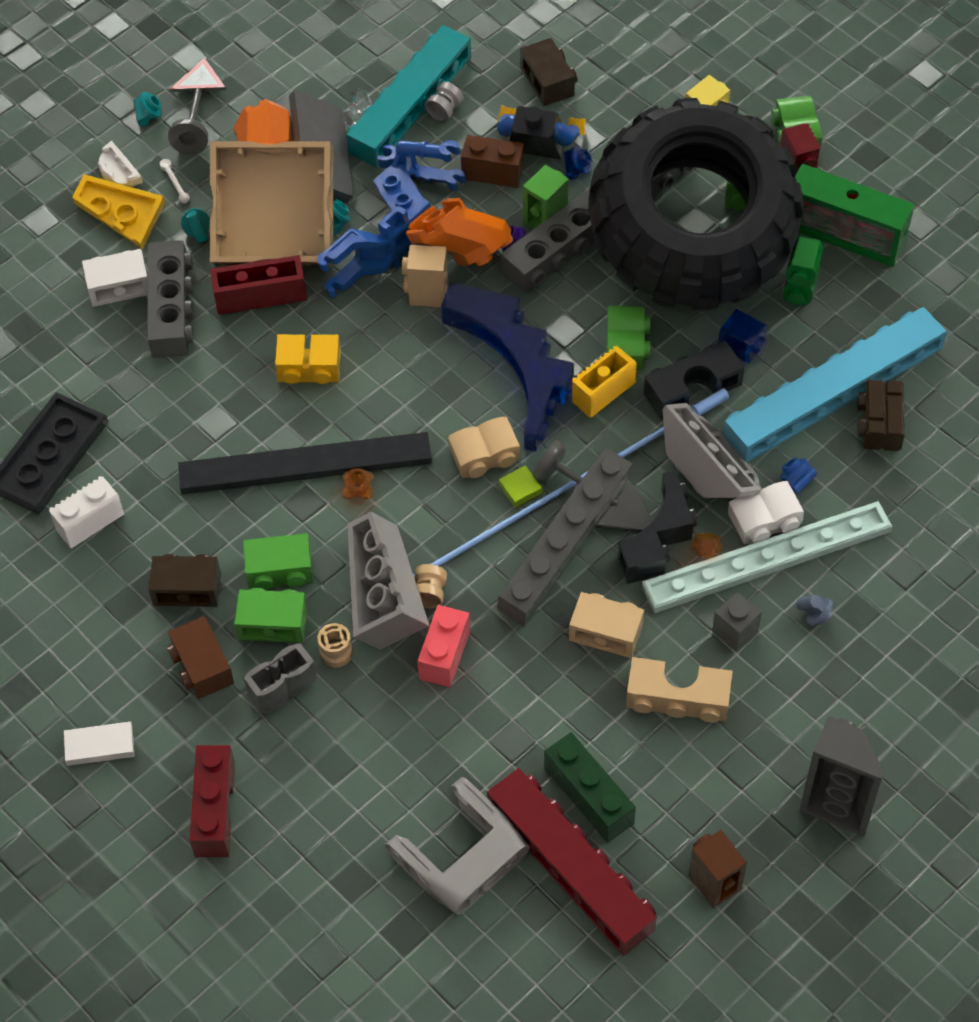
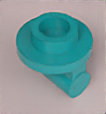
[133,92,161,126]
[333,199,350,234]
[181,208,210,243]

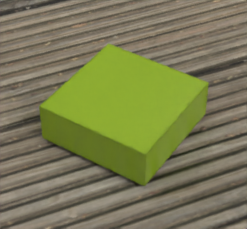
[499,465,542,508]

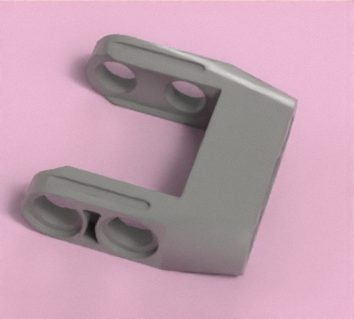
[385,777,530,915]

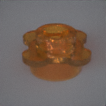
[342,469,374,499]

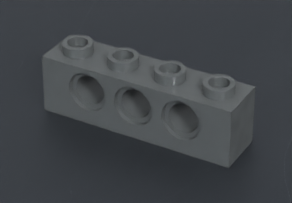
[148,240,194,358]

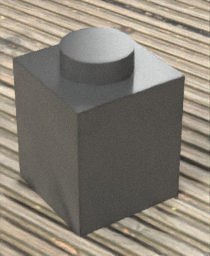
[712,592,762,651]

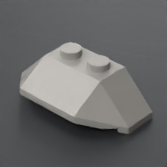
[662,403,762,498]

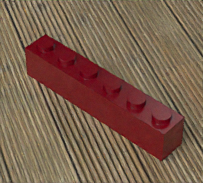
[487,768,657,956]

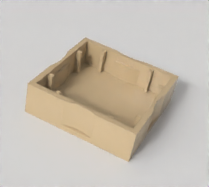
[210,141,333,265]

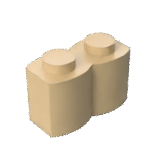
[448,417,521,478]

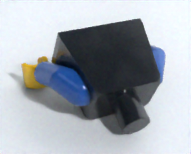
[497,105,586,160]

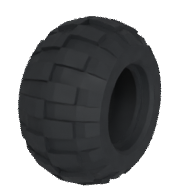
[588,98,803,311]

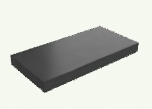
[289,90,354,202]

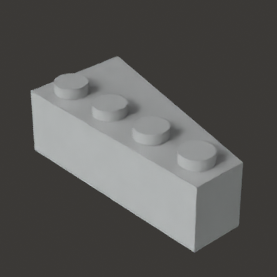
[347,512,429,650]

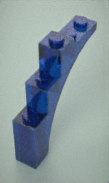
[441,282,577,452]

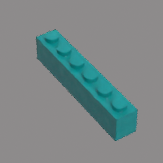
[346,25,471,168]

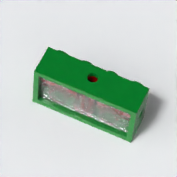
[795,164,915,267]

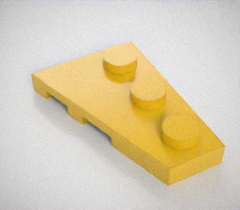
[72,174,166,249]

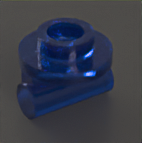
[564,145,592,180]

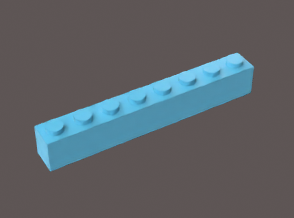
[723,307,947,463]

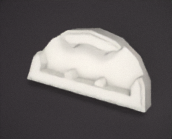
[98,141,143,187]

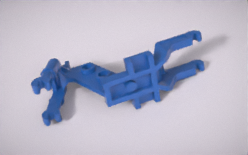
[317,140,467,298]

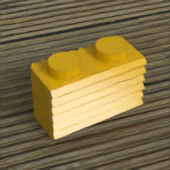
[572,346,637,417]

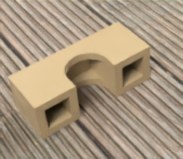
[626,657,733,723]

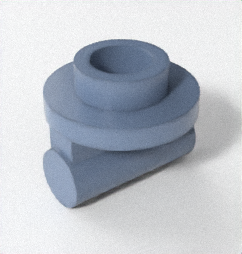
[796,595,833,626]

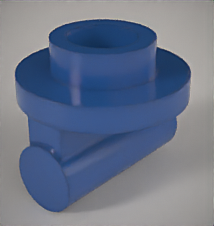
[780,457,817,496]

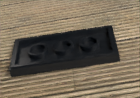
[0,392,109,515]

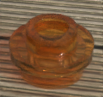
[690,533,723,558]

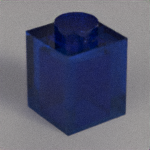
[718,308,768,364]

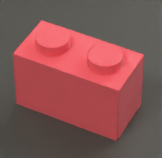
[417,605,470,688]

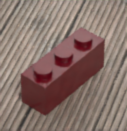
[210,255,307,315]

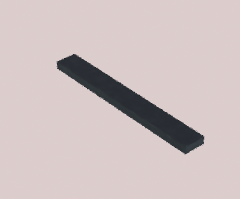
[178,432,432,494]

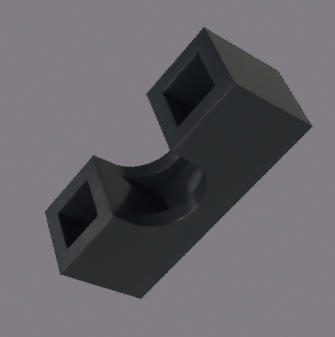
[643,340,744,421]

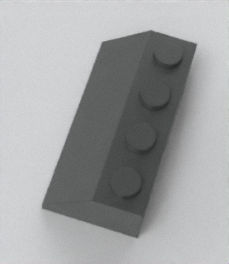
[799,716,884,837]

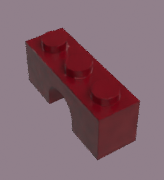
[189,745,235,857]

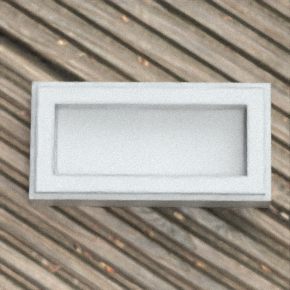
[64,721,135,766]

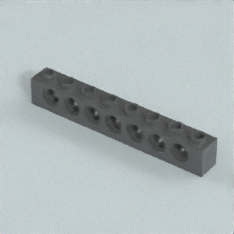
[500,167,694,293]

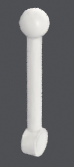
[160,159,190,204]

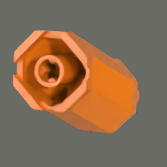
[233,99,294,144]
[406,198,513,266]

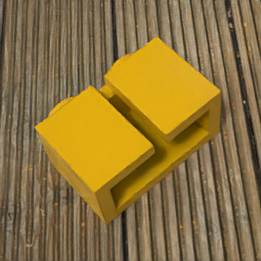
[275,334,341,384]

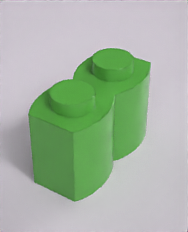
[771,96,822,145]
[607,306,650,369]

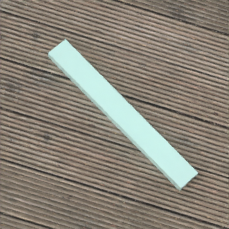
[642,501,892,614]

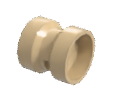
[414,564,447,609]
[317,623,353,668]

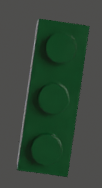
[544,732,636,843]

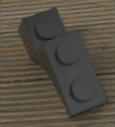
[618,470,697,584]

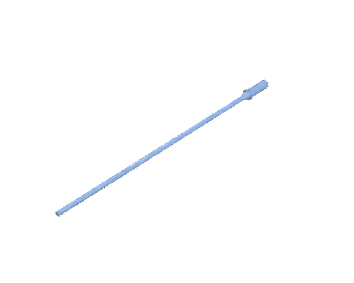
[413,388,729,576]

